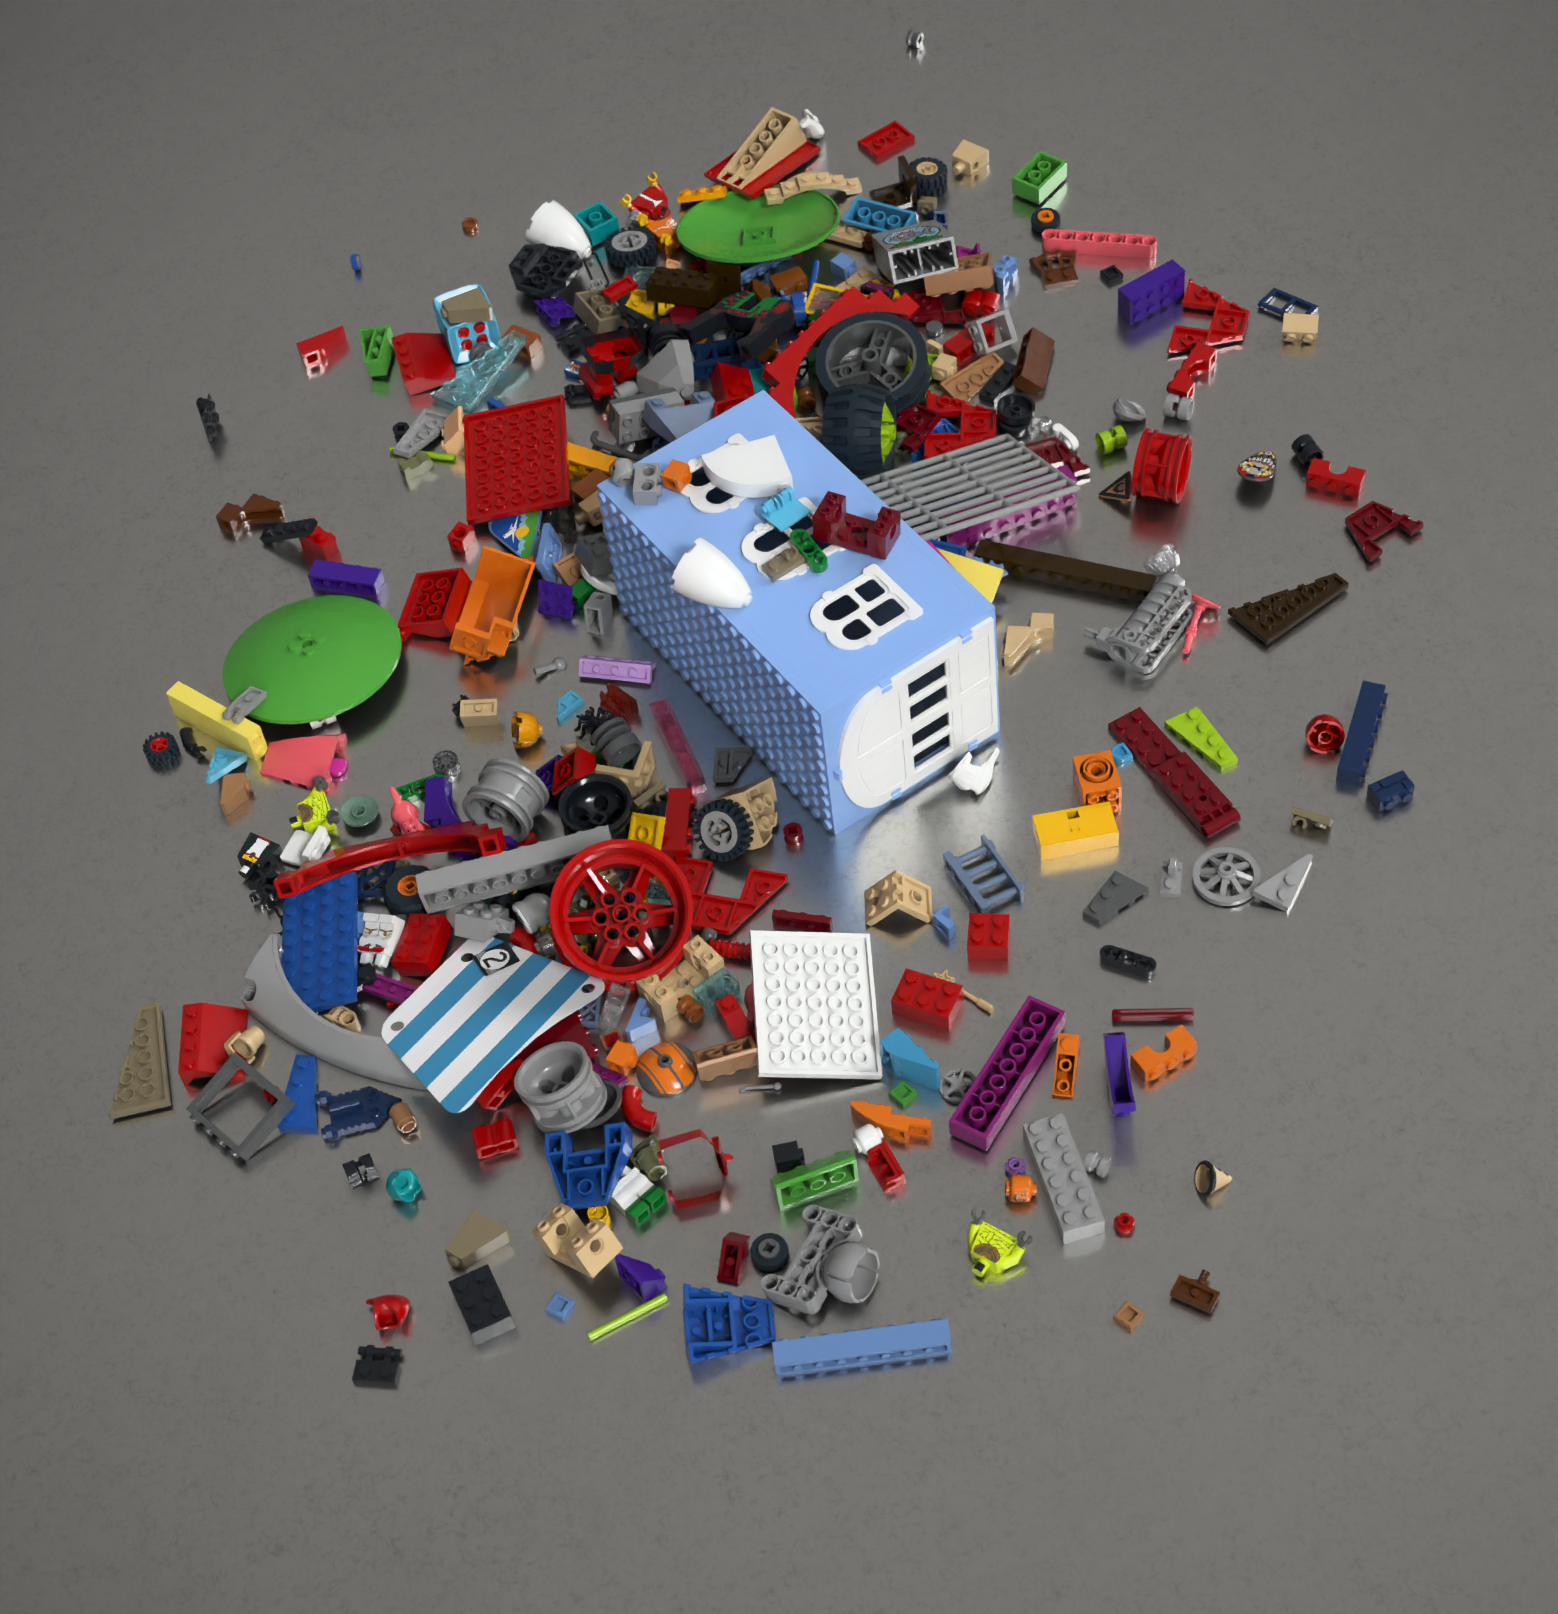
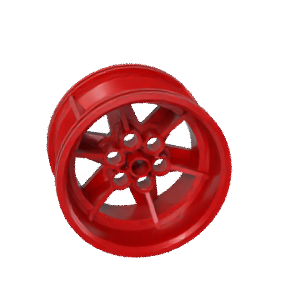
[549,839,693,993]

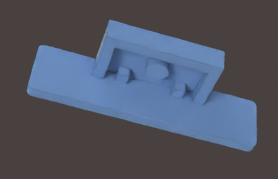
[741,255,792,285]

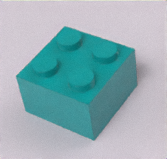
[573,201,620,246]

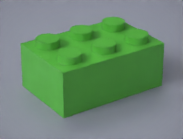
[1012,150,1067,204]

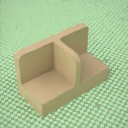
[460,699,500,727]

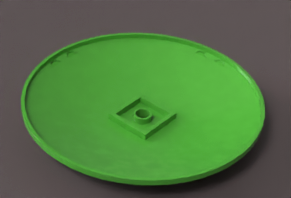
[676,184,840,263]
[222,595,402,724]

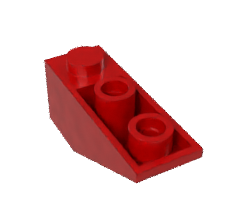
[296,326,347,367]

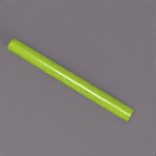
[389,447,456,462]
[587,1293,668,1341]

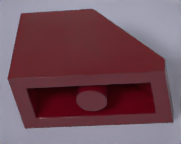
[717,1232,750,1284]

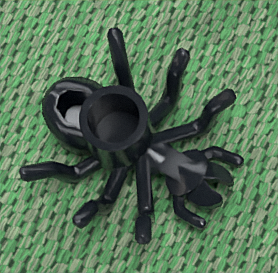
[574,707,617,745]

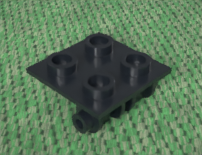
[196,394,219,442]

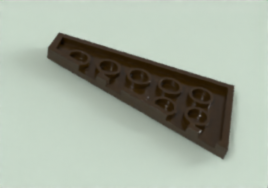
[1228,573,1349,645]

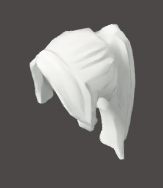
[799,109,825,140]
[948,747,1000,795]

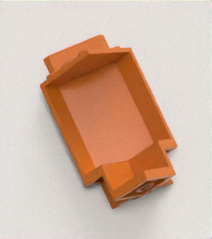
[449,546,537,665]

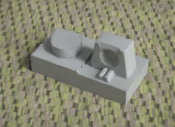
[1160,858,1183,899]

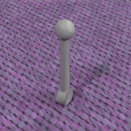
[738,1082,781,1093]

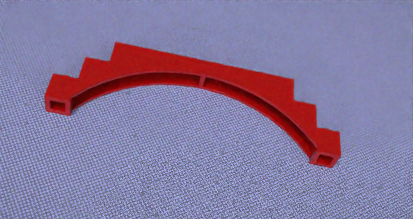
[761,286,920,419]
[274,820,506,899]

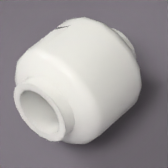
[851,1124,884,1155]

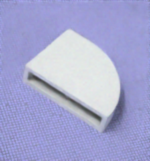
[701,435,794,498]

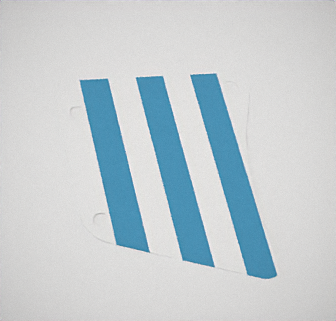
[381,937,605,1113]

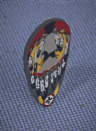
[1237,451,1277,481]

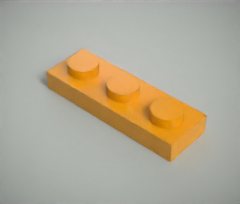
[677,185,728,203]

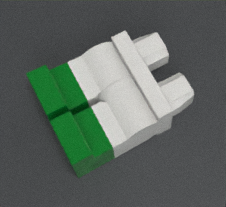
[609,1166,667,1227]

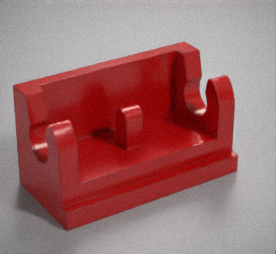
[865,1141,906,1193]

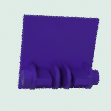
[534,297,578,327]
[538,579,576,620]

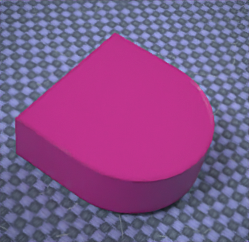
[329,758,348,777]

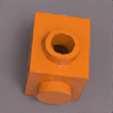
[661,459,692,493]
[605,1040,638,1076]

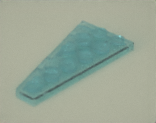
[430,330,528,414]

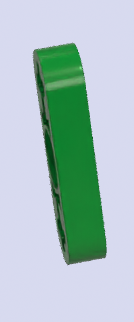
[790,529,828,573]
[396,774,445,802]

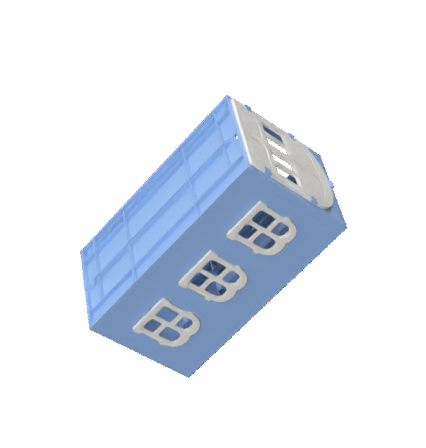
[597,390,1000,836]

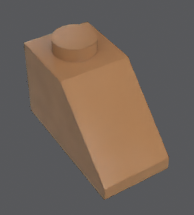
[220,773,252,816]

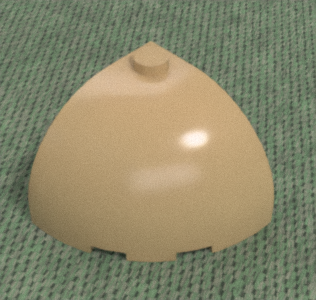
[706,777,778,850]

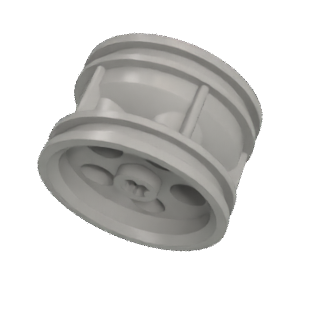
[514,1041,607,1133]

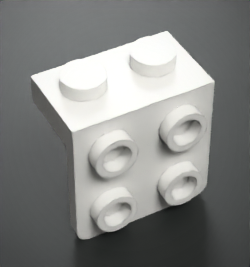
[280,825,331,867]

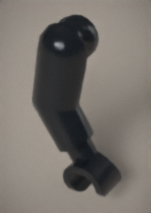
[179,727,207,757]

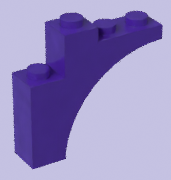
[1103,1032,1136,1117]

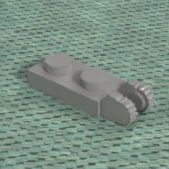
[223,686,267,724]

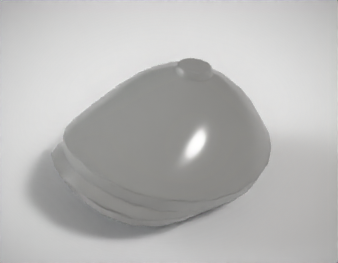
[1113,397,1146,422]

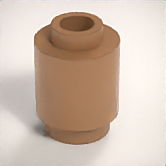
[389,1102,416,1133]

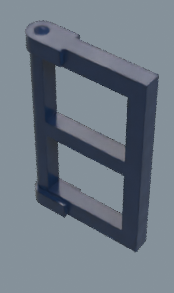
[1258,288,1318,316]

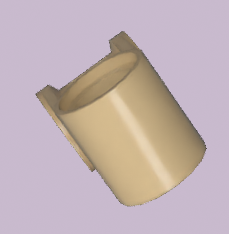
[322,1005,361,1033]

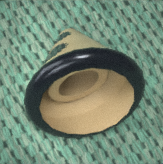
[1194,1160,1232,1197]

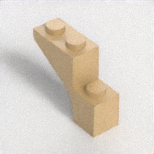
[1001,612,1054,666]

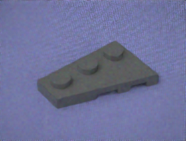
[1083,871,1149,925]

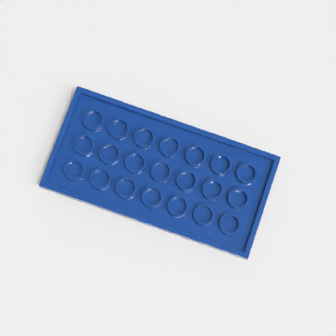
[282,871,358,1013]

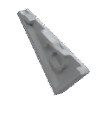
[1251,853,1313,912]

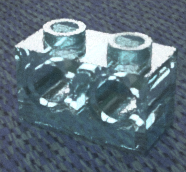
[692,967,741,1016]

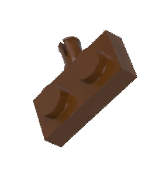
[1170,1270,1220,1314]

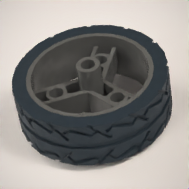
[815,312,930,417]

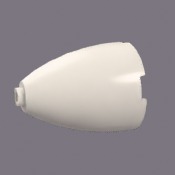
[525,200,592,259]
[670,537,753,608]

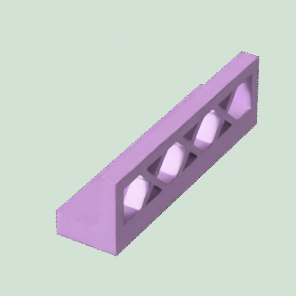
[578,655,656,684]

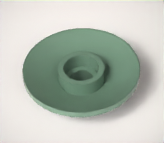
[340,795,378,827]

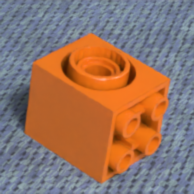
[1073,750,1122,812]

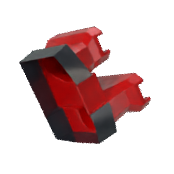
[578,327,645,400]

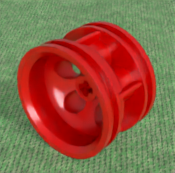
[1131,428,1193,504]

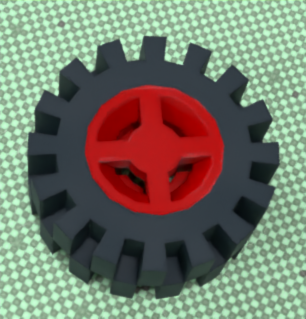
[143,731,179,767]

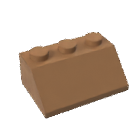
[692,1035,758,1081]

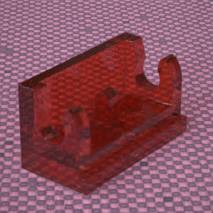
[600,682,639,723]

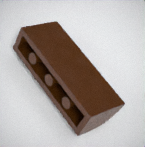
[1012,327,1055,393]

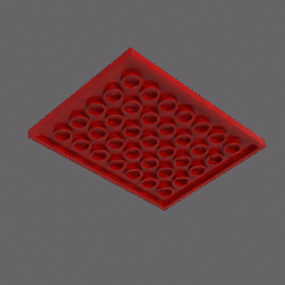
[464,394,571,525]

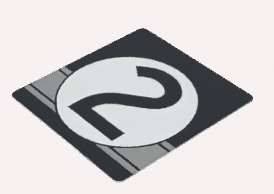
[472,942,520,976]

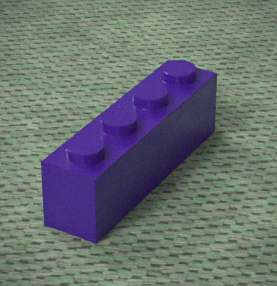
[308,559,385,597]

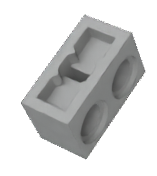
[632,463,663,505]

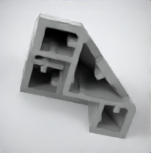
[636,339,694,400]

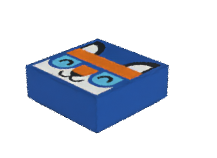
[564,359,583,379]

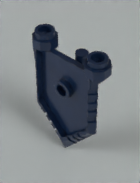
[315,1086,402,1142]

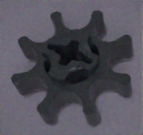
[247,864,290,910]

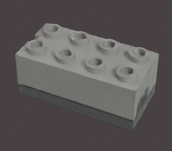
[609,387,684,444]

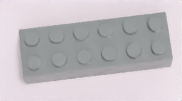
[1023,1113,1105,1244]

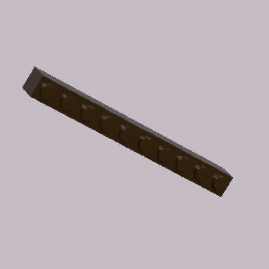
[974,539,1157,602]

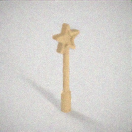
[933,969,994,1013]

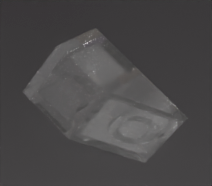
[596,983,631,1032]

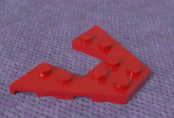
[1167,279,1250,354]
[924,390,996,459]
[675,855,788,936]

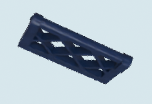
[358,859,397,899]

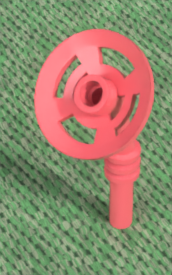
[1182,593,1221,654]

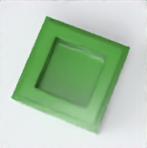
[888,1080,918,1108]

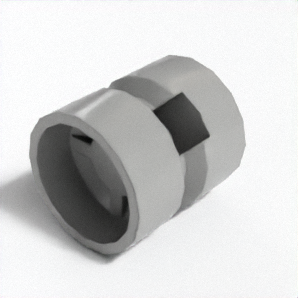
[1163,393,1194,421]

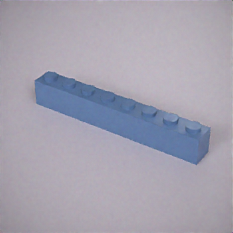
[772,1318,952,1376]

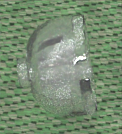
[1143,543,1181,578]

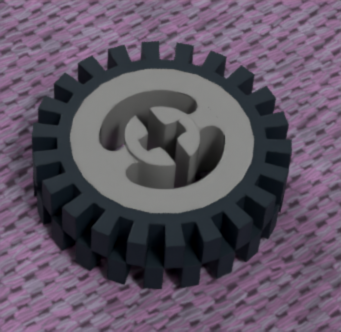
[604,226,656,268]
[693,799,754,861]

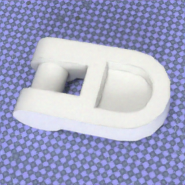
[1053,423,1079,452]

